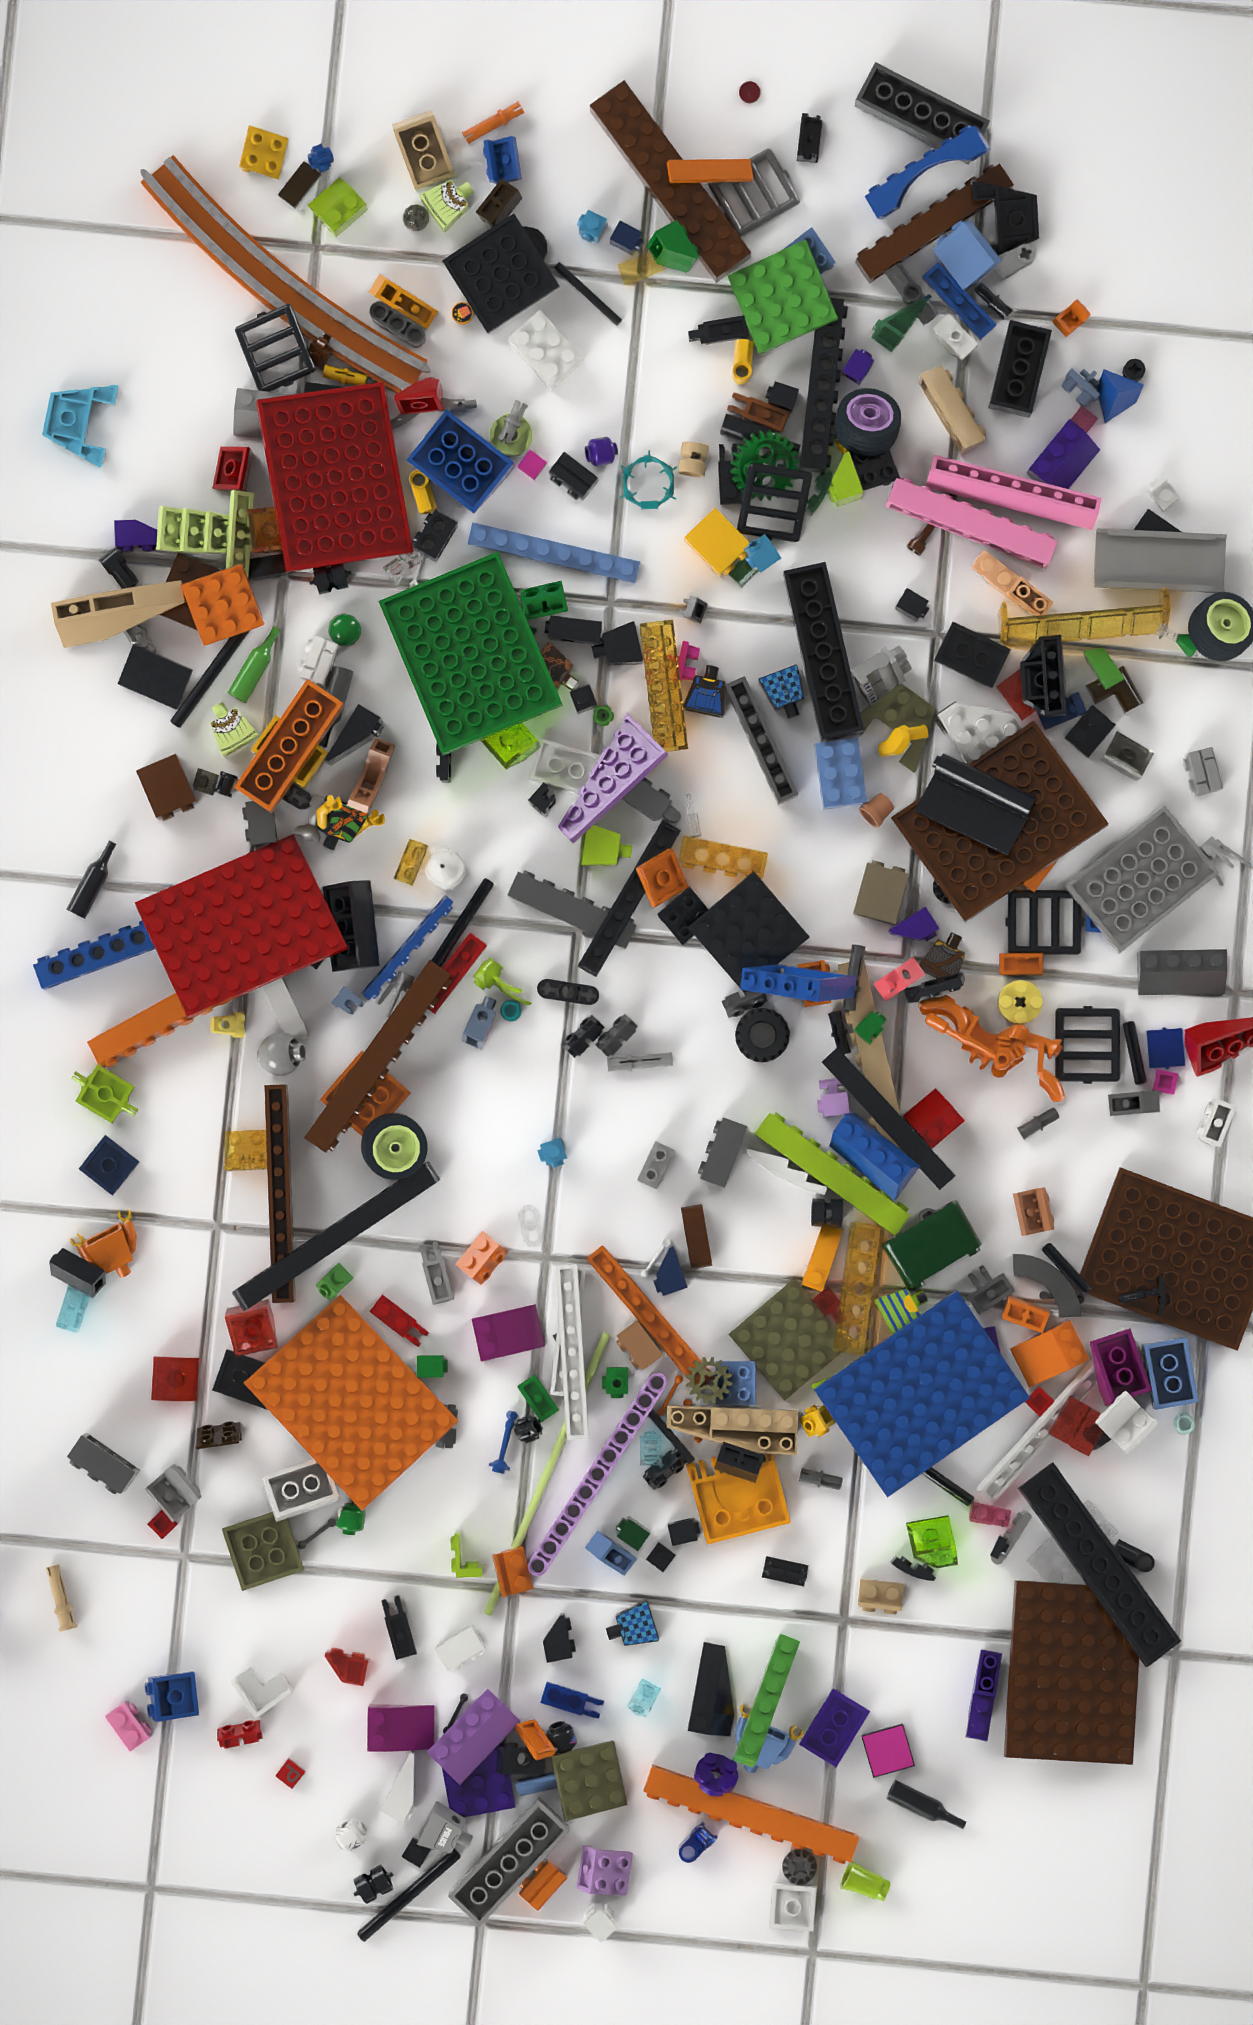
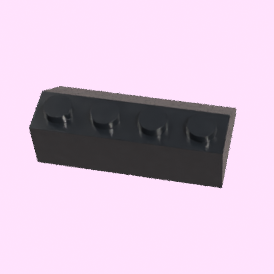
[323,880,380,972]

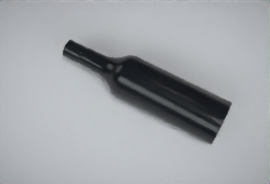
[720,413,801,453]
[66,840,117,919]
[886,1779,967,1829]

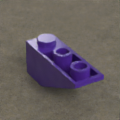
[114,519,158,553]

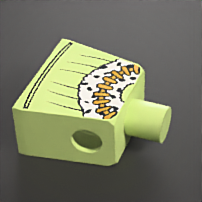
[420,180,474,233]
[210,702,260,757]

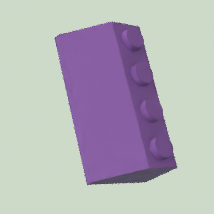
[427,1689,521,1785]

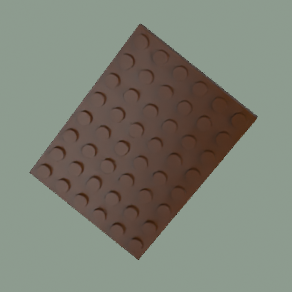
[891,720,1109,923]
[1074,1167,1253,1351]
[1004,1580,1139,1765]

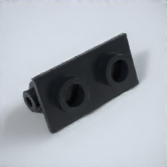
[562,1015,605,1058]
[642,1448,687,1490]
[762,1556,809,1587]

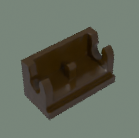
[476,178,522,228]

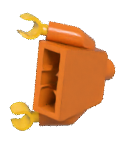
[70,1209,137,1278]

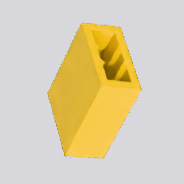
[684,508,750,577]

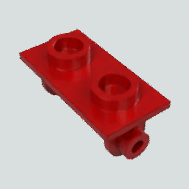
[217,1720,263,1749]

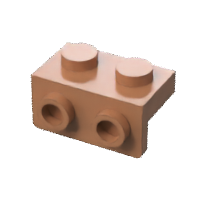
[1013,1187,1054,1236]

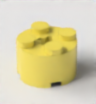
[997,980,1043,1024]

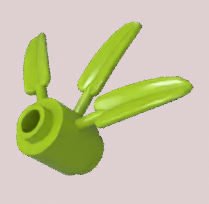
[472,958,532,1005]

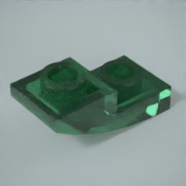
[806,470,832,516]

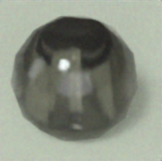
[402,204,430,231]

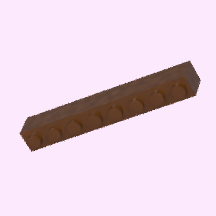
[855,163,1014,284]

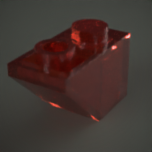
[324,1647,370,1686]

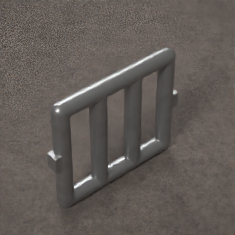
[708,148,800,237]

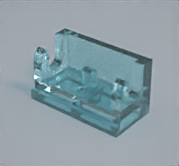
[55,1285,90,1333]

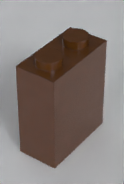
[136,753,198,821]

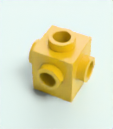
[798,1404,836,1437]

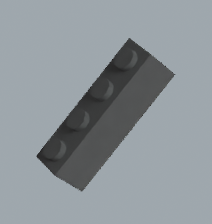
[1137,949,1227,995]

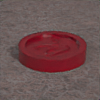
[739,81,760,104]

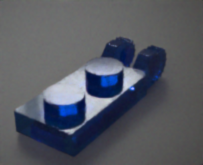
[540,1681,604,1719]

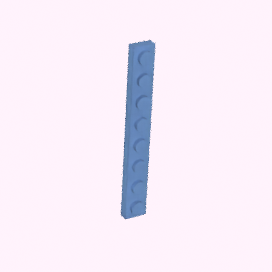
[468,522,640,583]

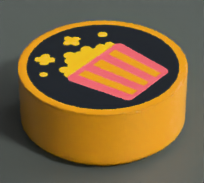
[452,302,473,325]

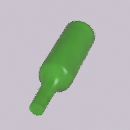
[227,626,281,703]

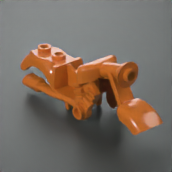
[918,995,1065,1102]

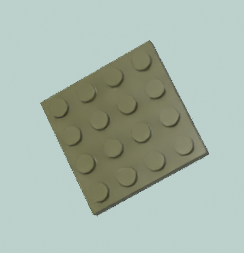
[728,1278,851,1401]

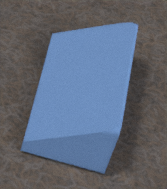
[515,1772,557,1796]

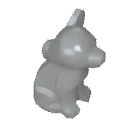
[293,794,325,843]

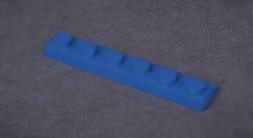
[361,895,453,1000]

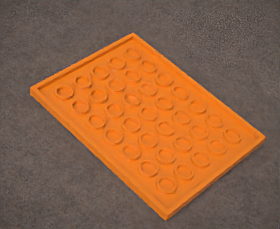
[244,1294,459,1511]

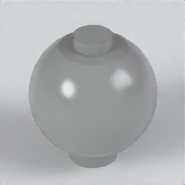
[257,1032,306,1076]

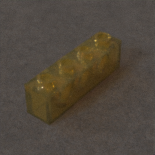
[678,835,768,880]

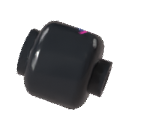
[546,1721,577,1754]

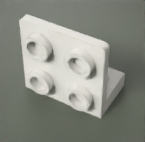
[1095,1391,1158,1455]

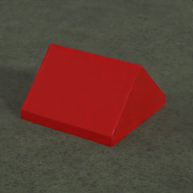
[212,446,253,492]

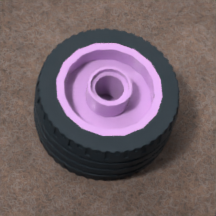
[835,388,901,456]

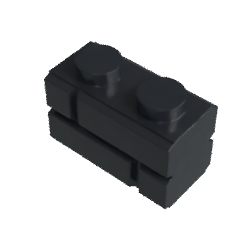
[549,452,599,501]

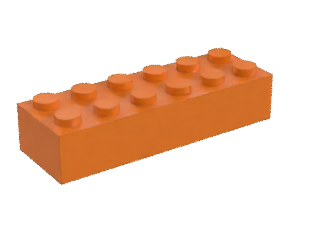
[234,679,345,813]

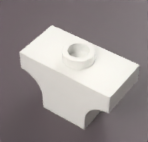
[932,313,978,360]

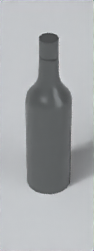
[319,666,354,748]

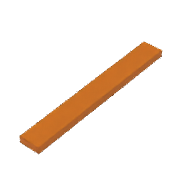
[586,1245,715,1386]

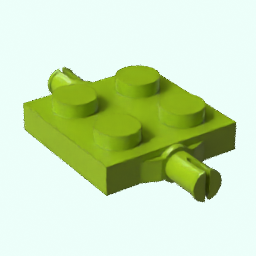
[71,1064,139,1124]

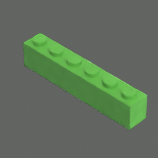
[732,1633,800,1768]

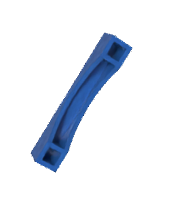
[864,125,991,220]

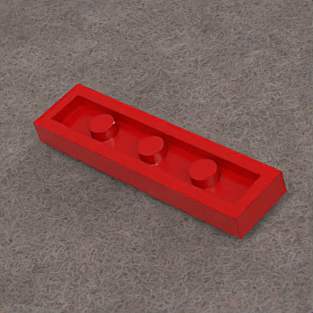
[429,932,487,1014]

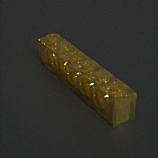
[639,620,688,752]
[833,1222,883,1356]

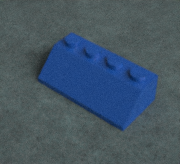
[829,1112,920,1200]

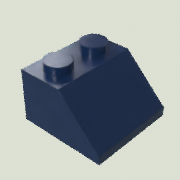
[653,1246,688,1296]

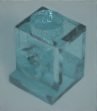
[640,1431,662,1466]

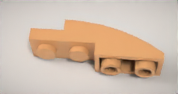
[970,550,1054,620]

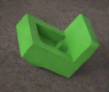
[316,1263,354,1301]

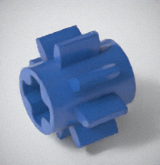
[307,144,334,173]

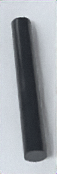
[648,1410,695,1464]

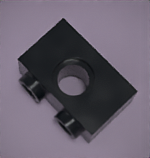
[497,1742,545,1775]

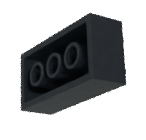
[988,320,1052,418]

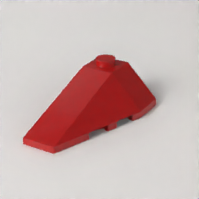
[1185,1017,1253,1077]

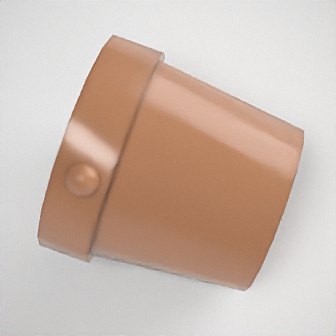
[859,793,894,828]

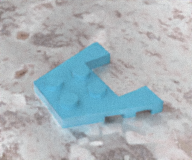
[42,385,119,468]

